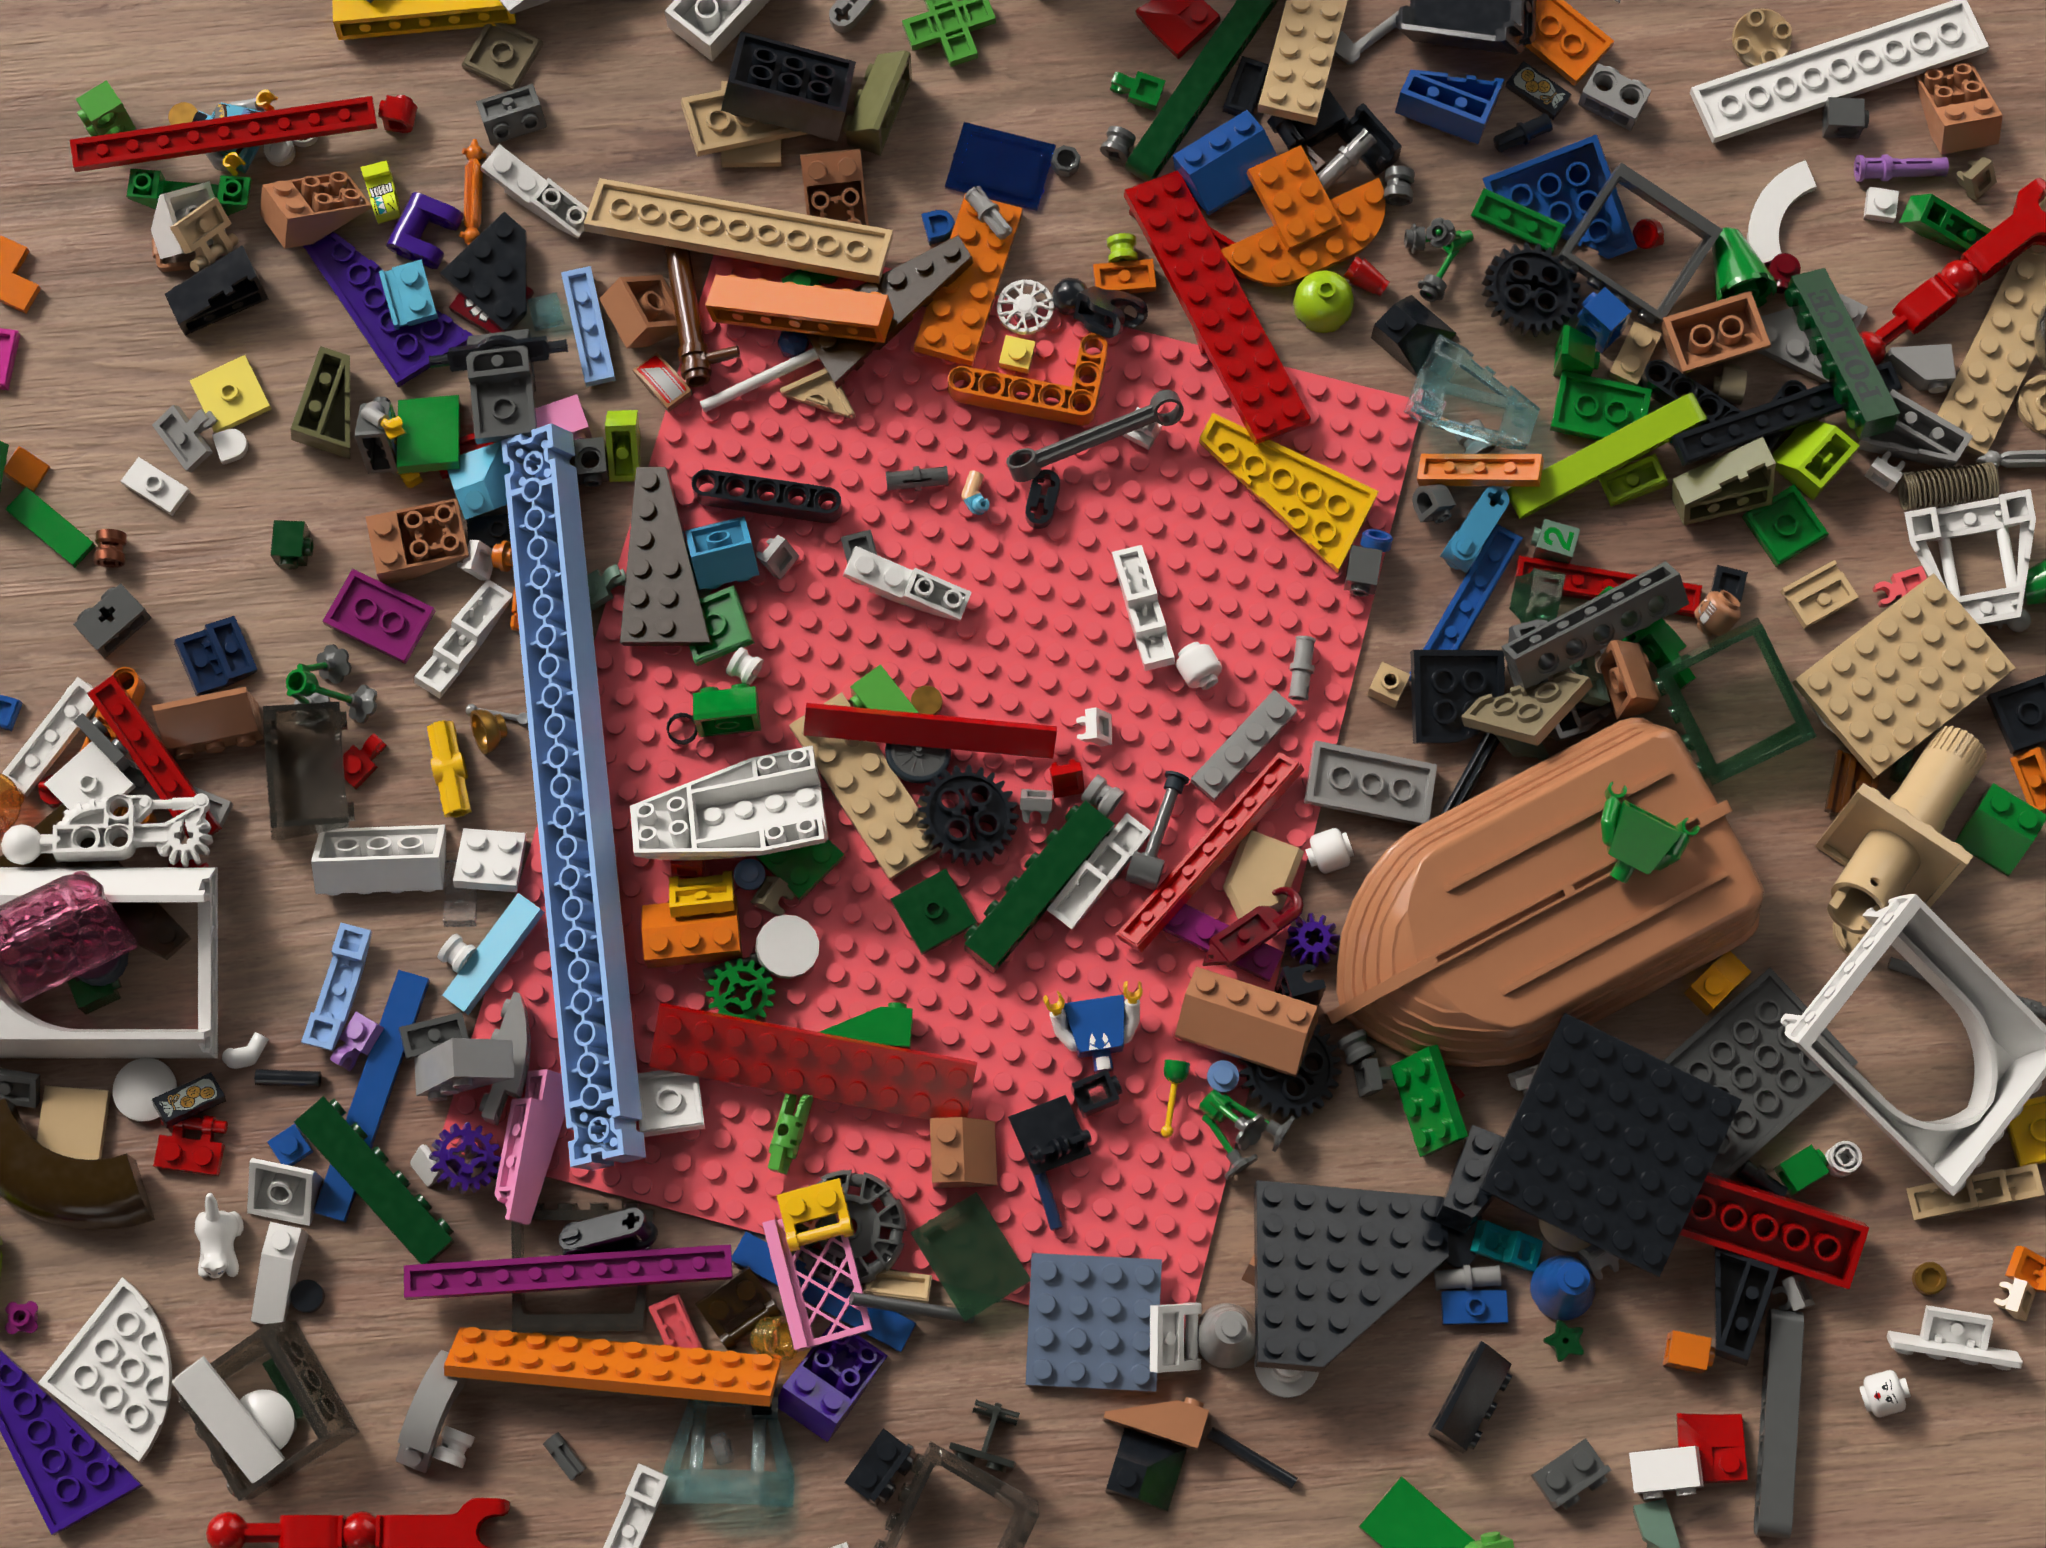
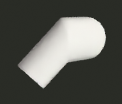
[222,1032,269,1069]

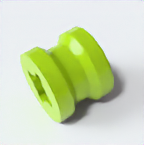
[1107,233,1138,263]

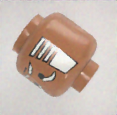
[1694,590,1741,636]

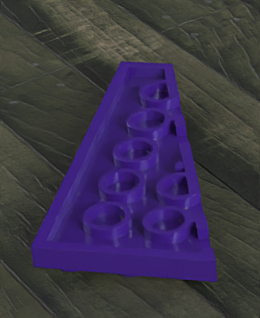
[303,232,474,387]
[0,1348,143,1536]

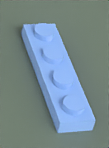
[561,266,616,387]

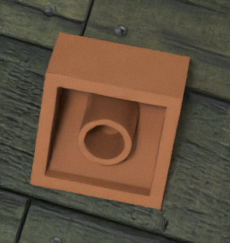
[599,275,678,348]
[1597,640,1660,720]
[930,1117,997,1189]

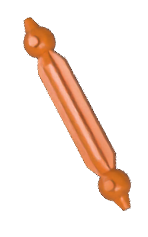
[459,139,487,246]

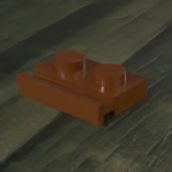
[1824,750,1880,815]

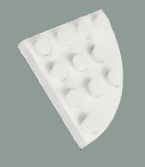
[38,1277,172,1462]

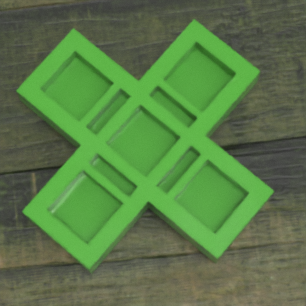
[902,0,996,67]

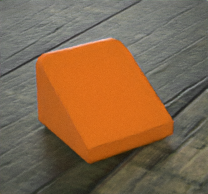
[4,446,50,492]

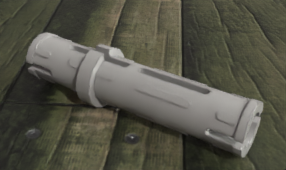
[1317,128,1377,191]

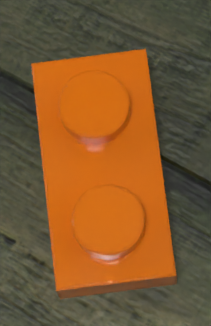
[1093,259,1156,294]

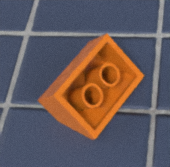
[642,895,743,968]

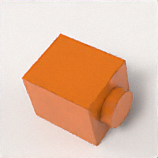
[1663,1330,1715,1373]

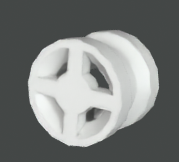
[726,647,764,685]
[437,933,477,974]

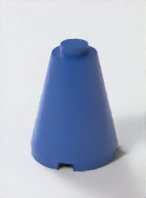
[1530,1255,1596,1321]

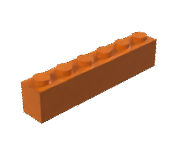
[705,275,894,343]

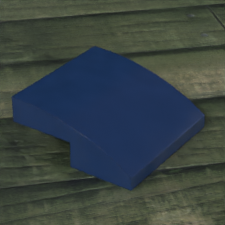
[174,616,258,696]

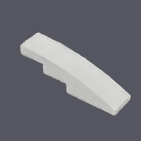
[1112,545,1175,671]
[414,579,513,699]
[1047,812,1152,930]

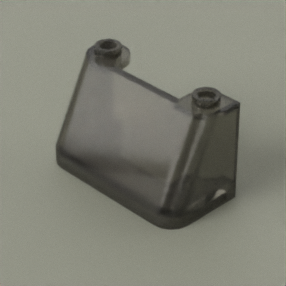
[263,702,355,841]

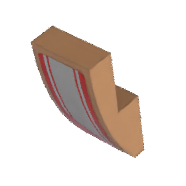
[633,352,693,412]

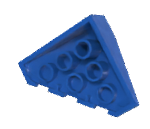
[1482,134,1637,259]

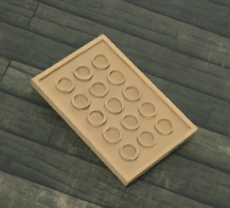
[1792,573,2016,779]

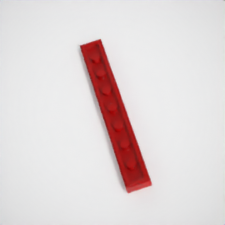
[803,703,1057,759]
[1116,752,1304,953]

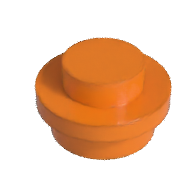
[491,541,513,572]

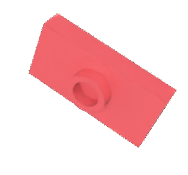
[648,1293,704,1349]

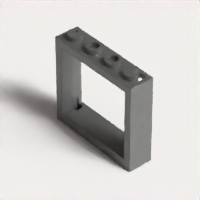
[1557,163,1723,324]

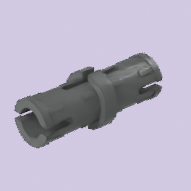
[886,466,949,491]

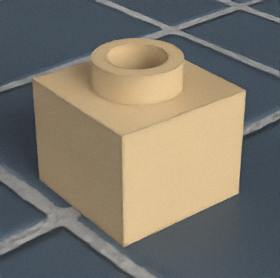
[1367,662,1410,708]

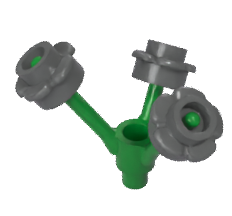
[1404,217,1474,302]

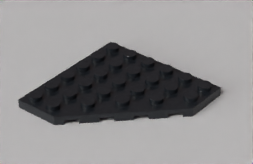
[1254,1180,1449,1372]

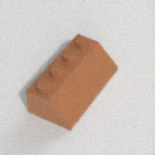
[1175,966,1318,1077]

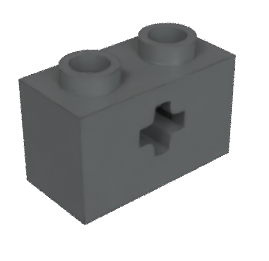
[73,583,151,659]

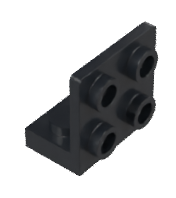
[845,1428,916,1506]

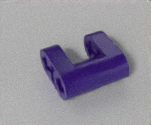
[386,192,464,269]

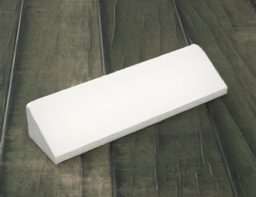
[172,1356,285,1484]

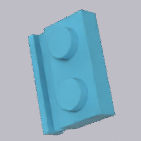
[379,260,438,330]

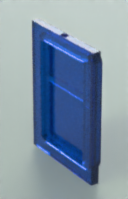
[945,122,1056,211]

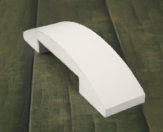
[603,1463,669,1548]

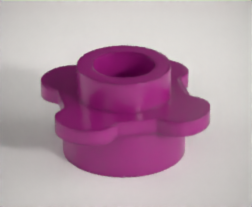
[5,1301,38,1334]

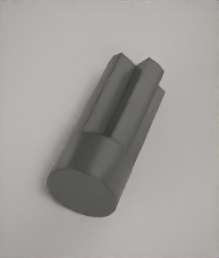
[543,1432,586,1481]

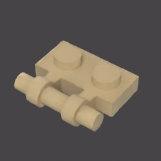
[170,197,239,272]

